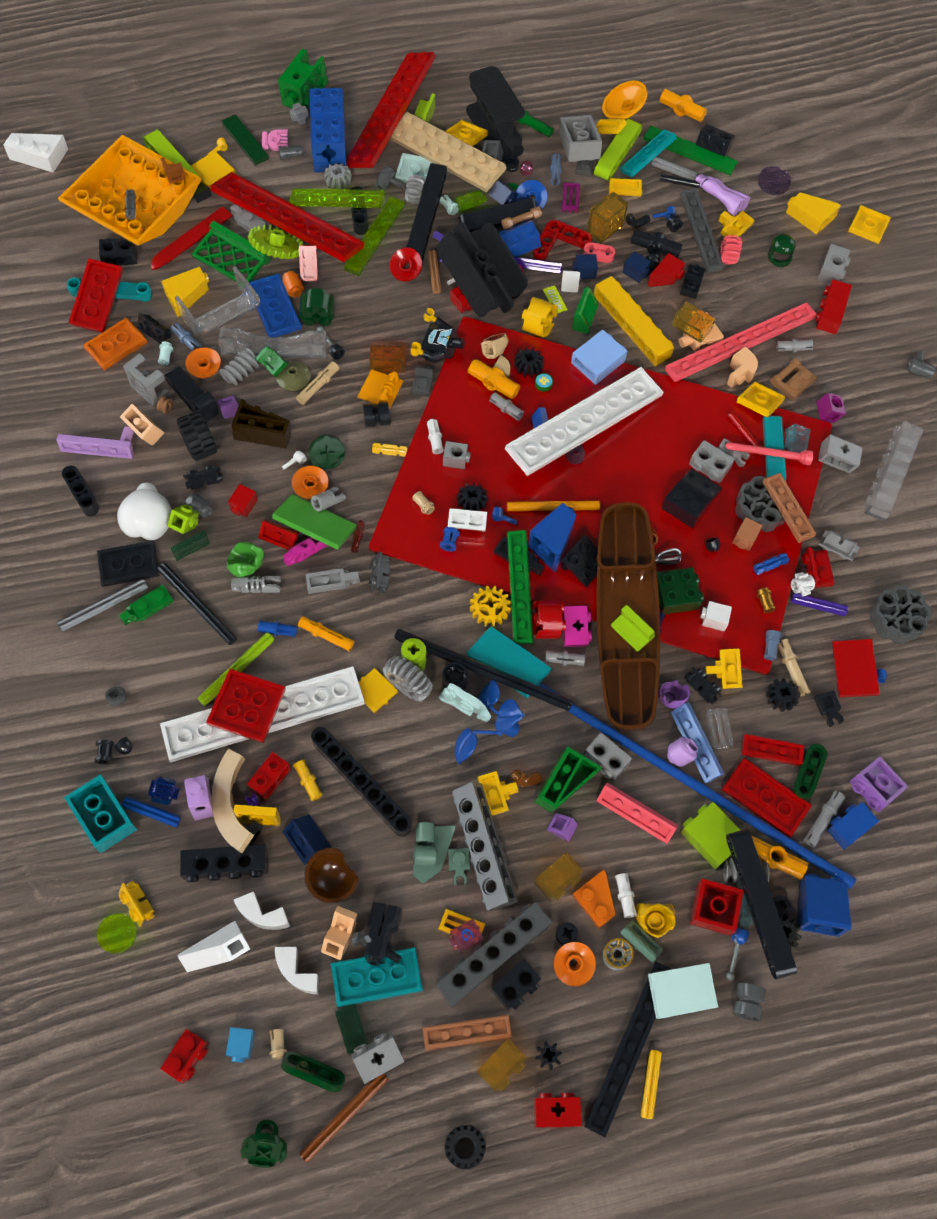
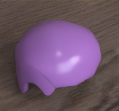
[658,680,690,709]

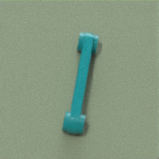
[67,277,152,302]

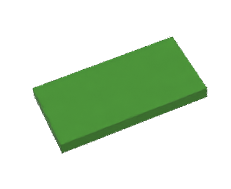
[272,494,356,550]

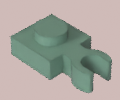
[448,848,470,886]

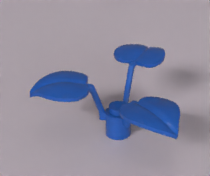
[455,679,525,765]

